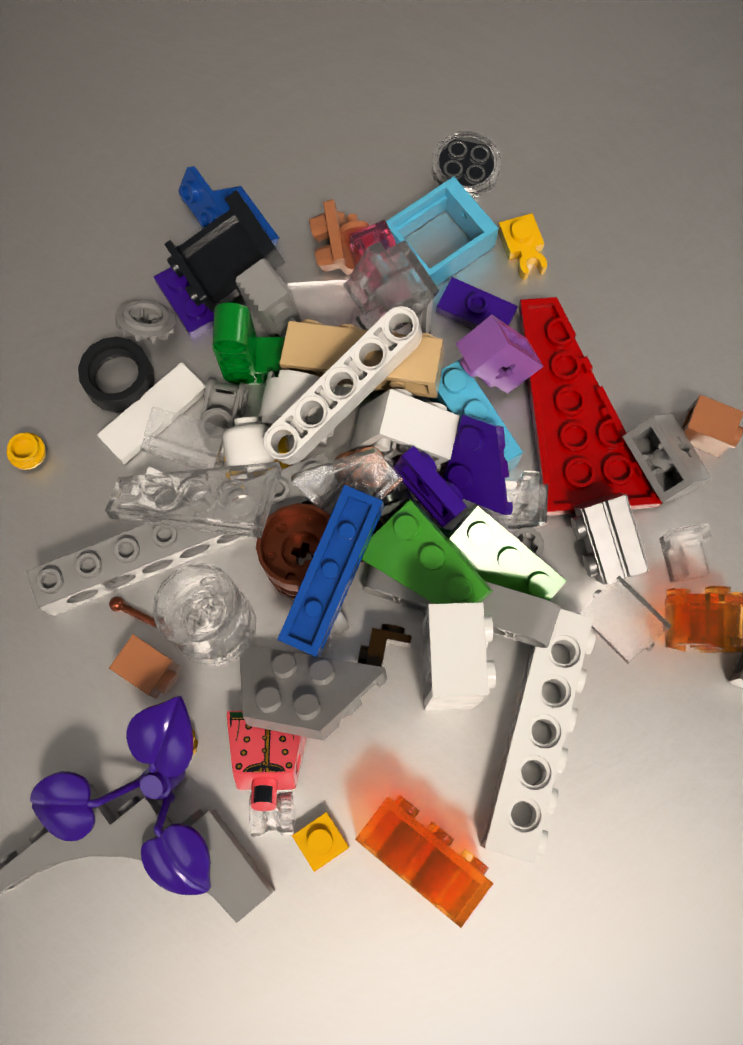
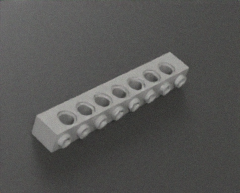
[26,453,341,616]

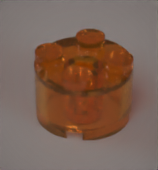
[664,586,743,653]

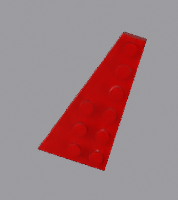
[518,297,663,516]

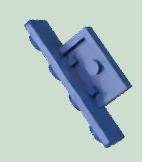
[178,166,280,247]

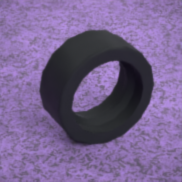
[78,336,155,413]

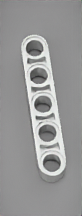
[264,306,423,465]

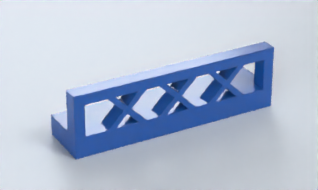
[277,485,385,657]

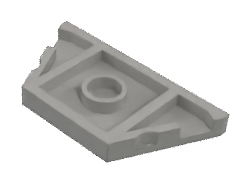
[239,644,388,740]

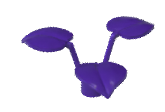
[30,696,211,895]

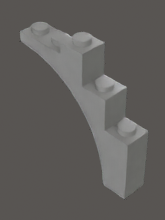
[0,784,275,923]

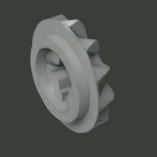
[115,300,176,344]

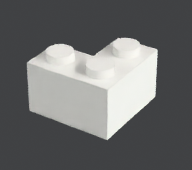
[350,388,460,466]

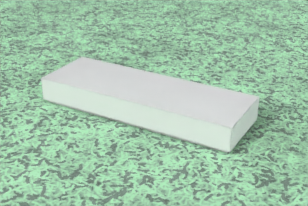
[97,362,206,465]

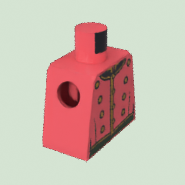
[227,711,307,811]

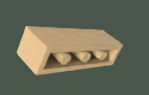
[280,319,445,398]

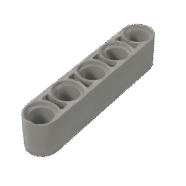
[362,566,561,648]

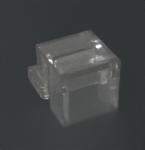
[344,240,440,331]

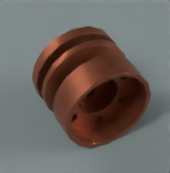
[256,503,331,601]

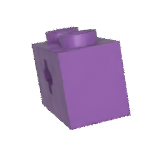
[456,315,544,393]

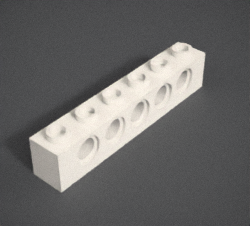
[481,609,596,864]

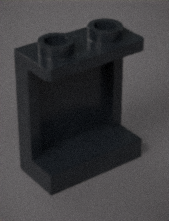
[164,190,286,313]

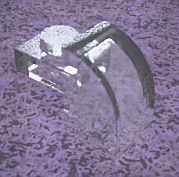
[480,471,548,529]

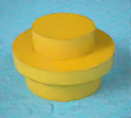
[6,432,46,470]

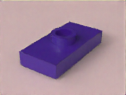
[436,277,518,329]

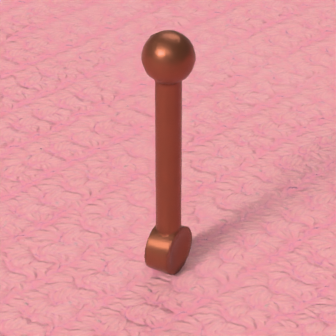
[109,596,184,642]

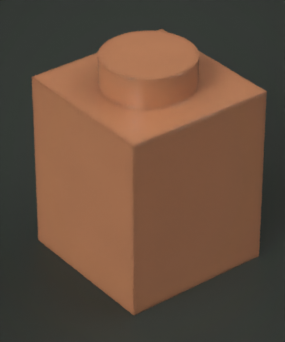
[681,395,743,457]
[109,634,180,699]

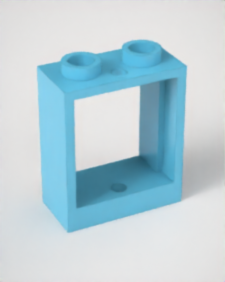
[383,176,499,293]

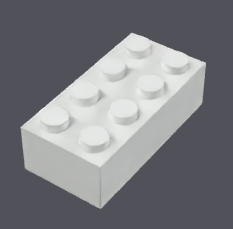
[420,602,496,711]

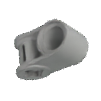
[199,377,249,454]

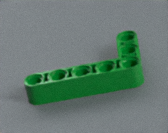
[212,303,285,385]

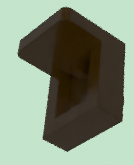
[358,624,412,667]

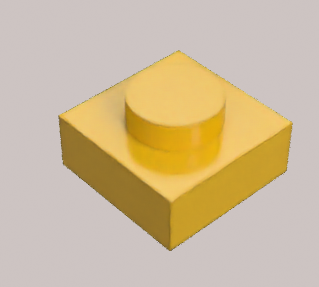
[292,812,349,872]

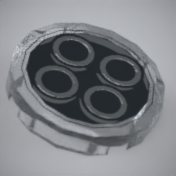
[431,131,501,199]

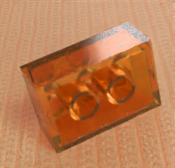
[355,795,494,928]

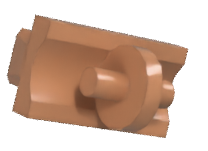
[309,199,371,275]

